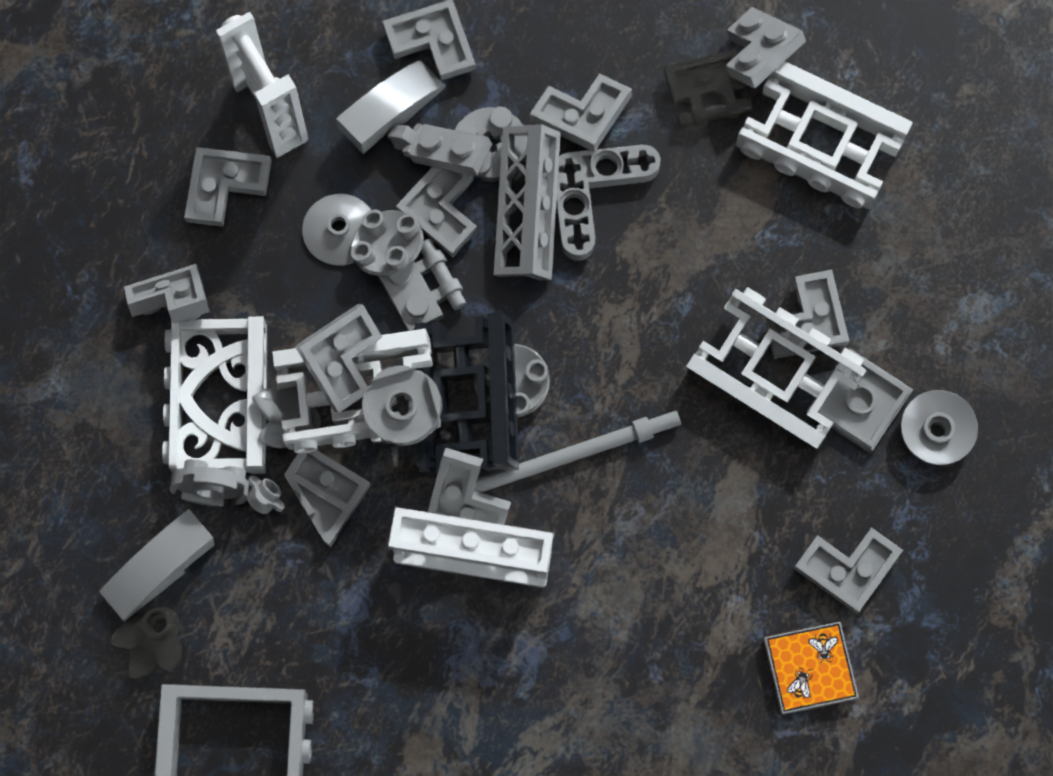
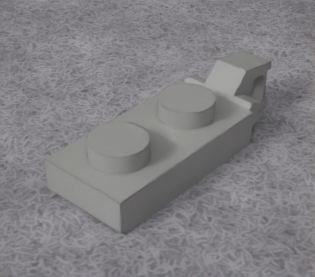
[387,124,492,176]

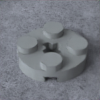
[455,106,528,182]
[362,365,442,446]
[170,459,249,506]

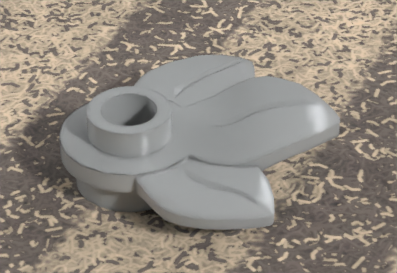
[252,385,321,448]

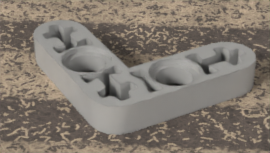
[556,145,661,261]

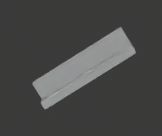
[494,124,561,280]

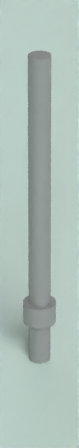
[474,411,681,493]

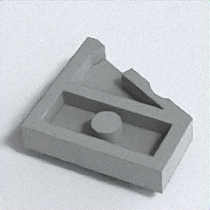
[284,450,371,547]

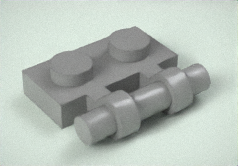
[378,239,466,331]

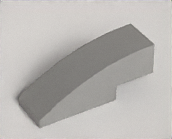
[336,60,445,154]
[99,509,215,622]

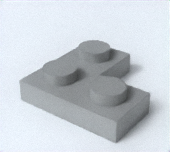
[382,0,476,81]
[726,7,806,88]
[530,73,632,152]
[184,147,271,227]
[396,167,477,258]
[124,264,210,323]
[765,269,849,359]
[295,304,382,413]
[427,448,511,525]
[794,527,903,614]

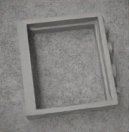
[155,684,314,776]

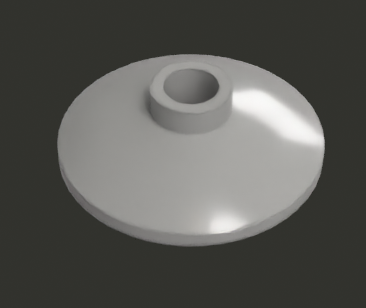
[302,194,371,266]
[901,390,978,466]

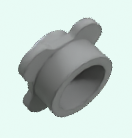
[247,475,285,514]

